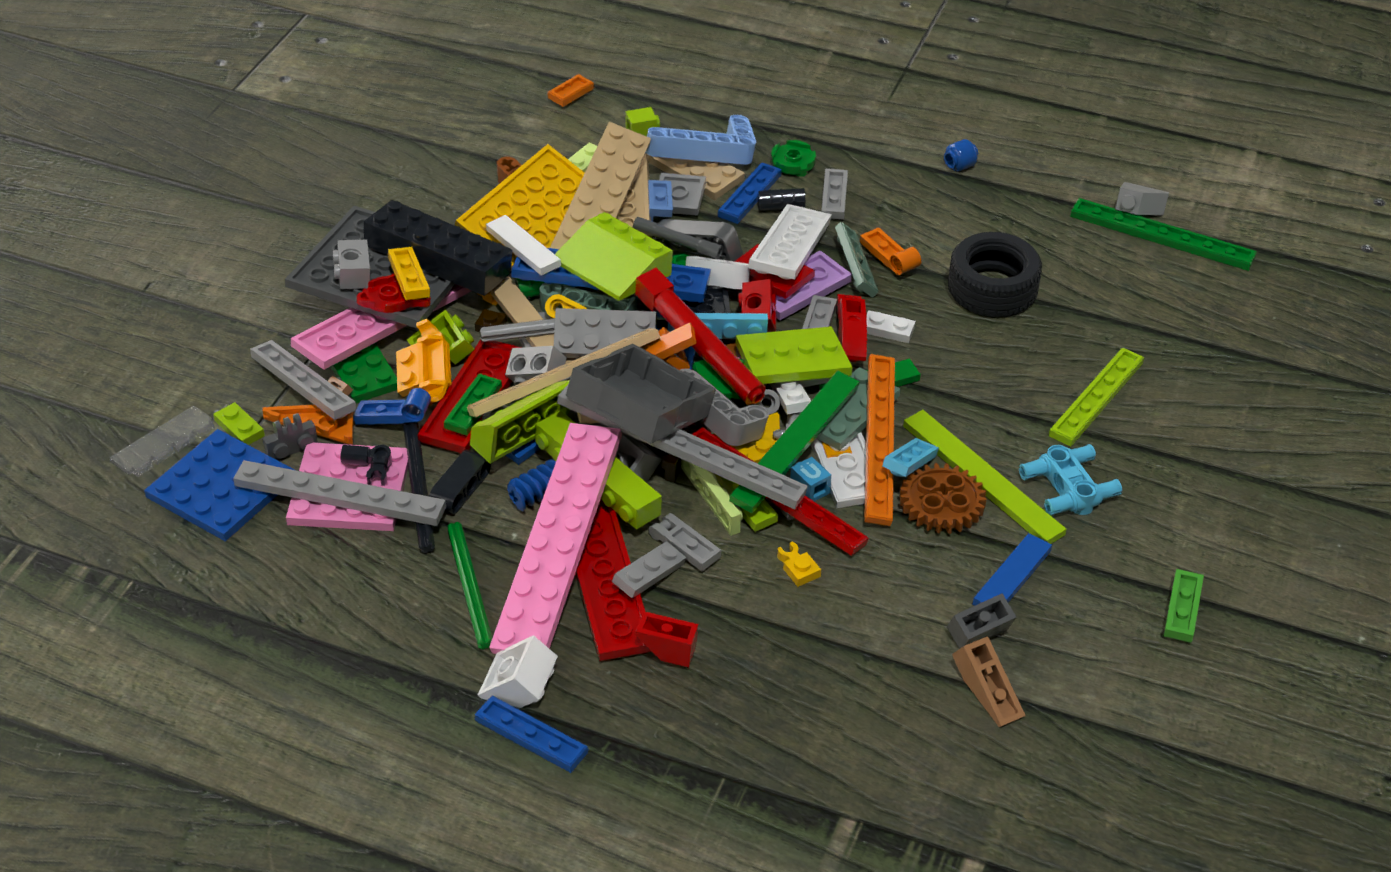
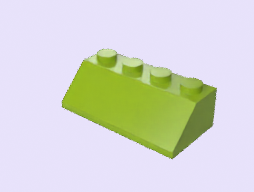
[470,380,571,464]

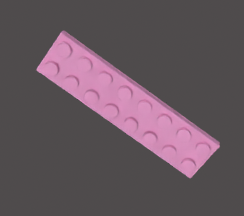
[291,284,471,370]

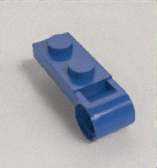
[353,388,431,425]

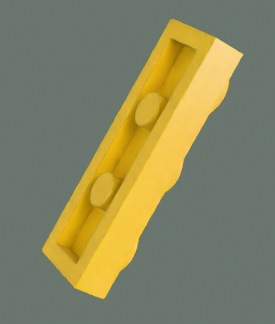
[388,247,430,300]

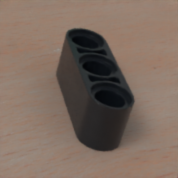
[429,450,491,514]

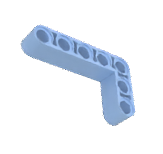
[646,115,756,165]

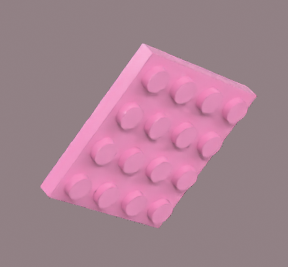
[286,443,408,531]

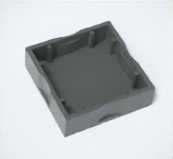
[566,344,716,444]

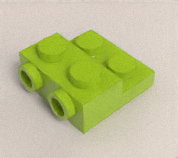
[407,309,475,365]

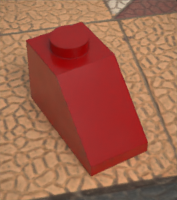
[635,611,699,667]

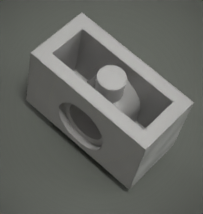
[333,240,370,289]

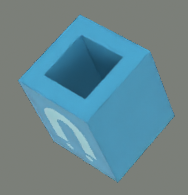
[790,457,832,501]

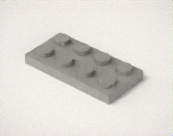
[554,308,656,358]

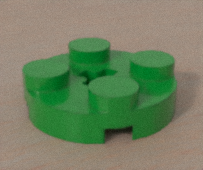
[771,140,816,177]

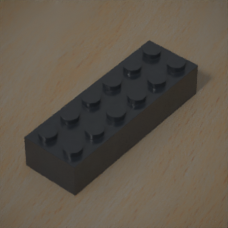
[364,200,512,296]

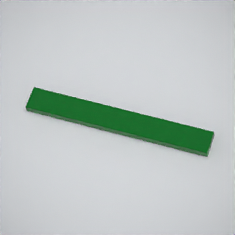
[1070,198,1257,271]
[729,370,860,513]

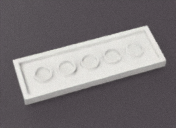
[748,204,832,280]

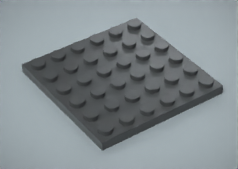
[285,206,455,328]

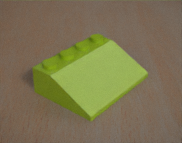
[555,212,673,301]

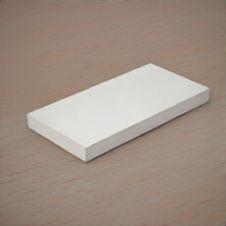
[810,432,866,508]

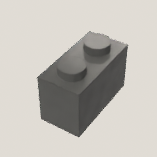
[947,593,1016,649]

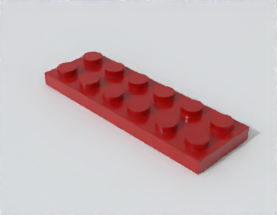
[418,339,522,453]

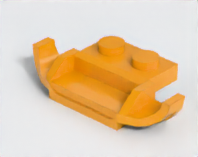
[396,319,452,406]

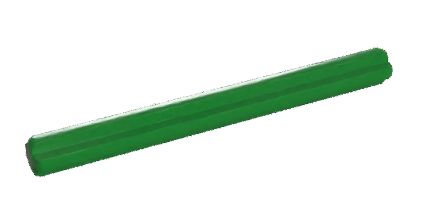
[447,522,492,650]

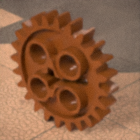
[899,463,987,534]

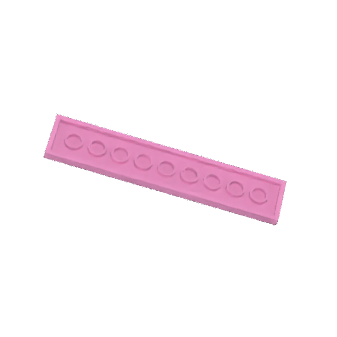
[489,423,622,654]

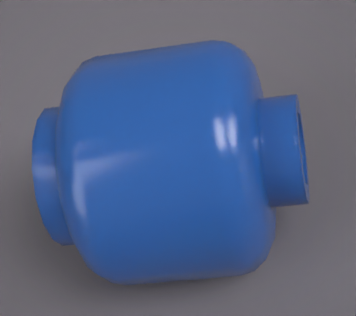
[944,139,978,172]

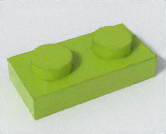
[213,402,265,445]

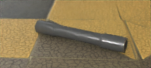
[633,217,723,259]

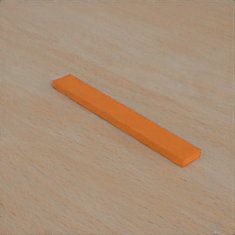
[864,354,895,526]

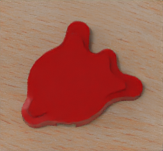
[357,273,431,313]

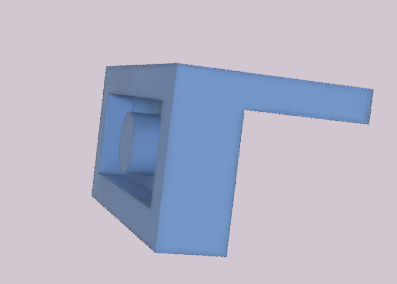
[648,180,673,222]

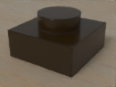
[475,309,507,332]

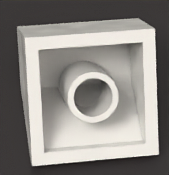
[478,635,558,708]

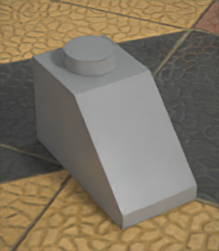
[1115,182,1169,215]

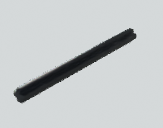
[403,422,435,554]

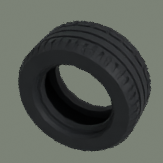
[948,232,1042,318]

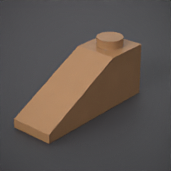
[952,636,1026,727]

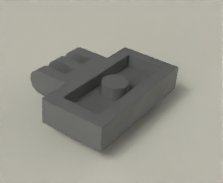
[263,413,318,460]

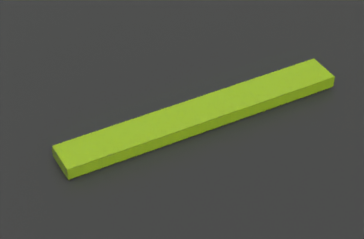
[903,410,1067,544]

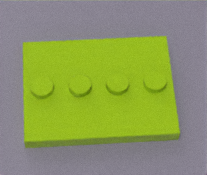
[735,326,852,384]

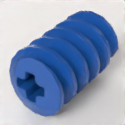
[507,459,556,511]

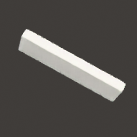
[486,215,561,276]

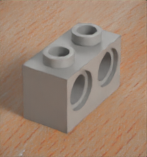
[505,346,567,385]

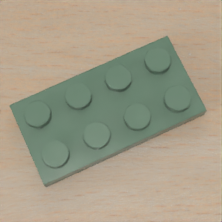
[816,367,900,451]

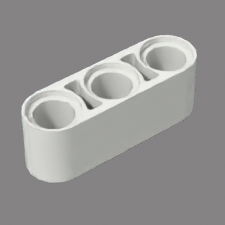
[686,256,750,289]

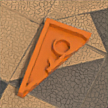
[262,405,354,445]

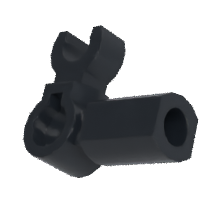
[340,445,392,486]

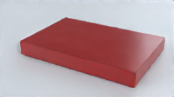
[734,244,815,299]

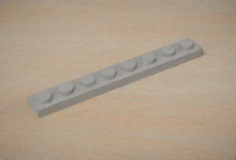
[233,460,446,526]

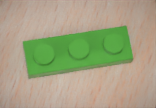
[1164,569,1204,643]

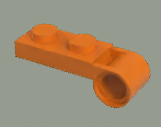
[860,227,922,275]

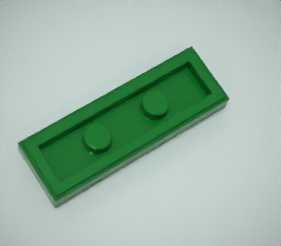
[444,374,502,436]

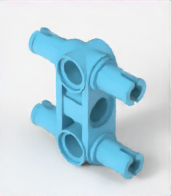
[1019,444,1122,516]

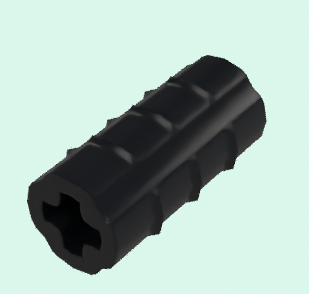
[758,188,806,211]

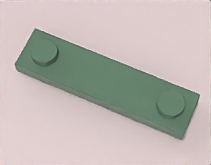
[835,222,878,298]

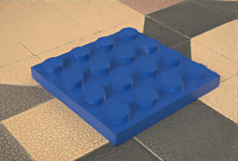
[144,429,295,541]

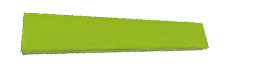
[1049,347,1144,447]

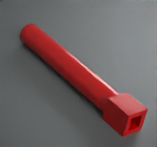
[635,267,766,405]

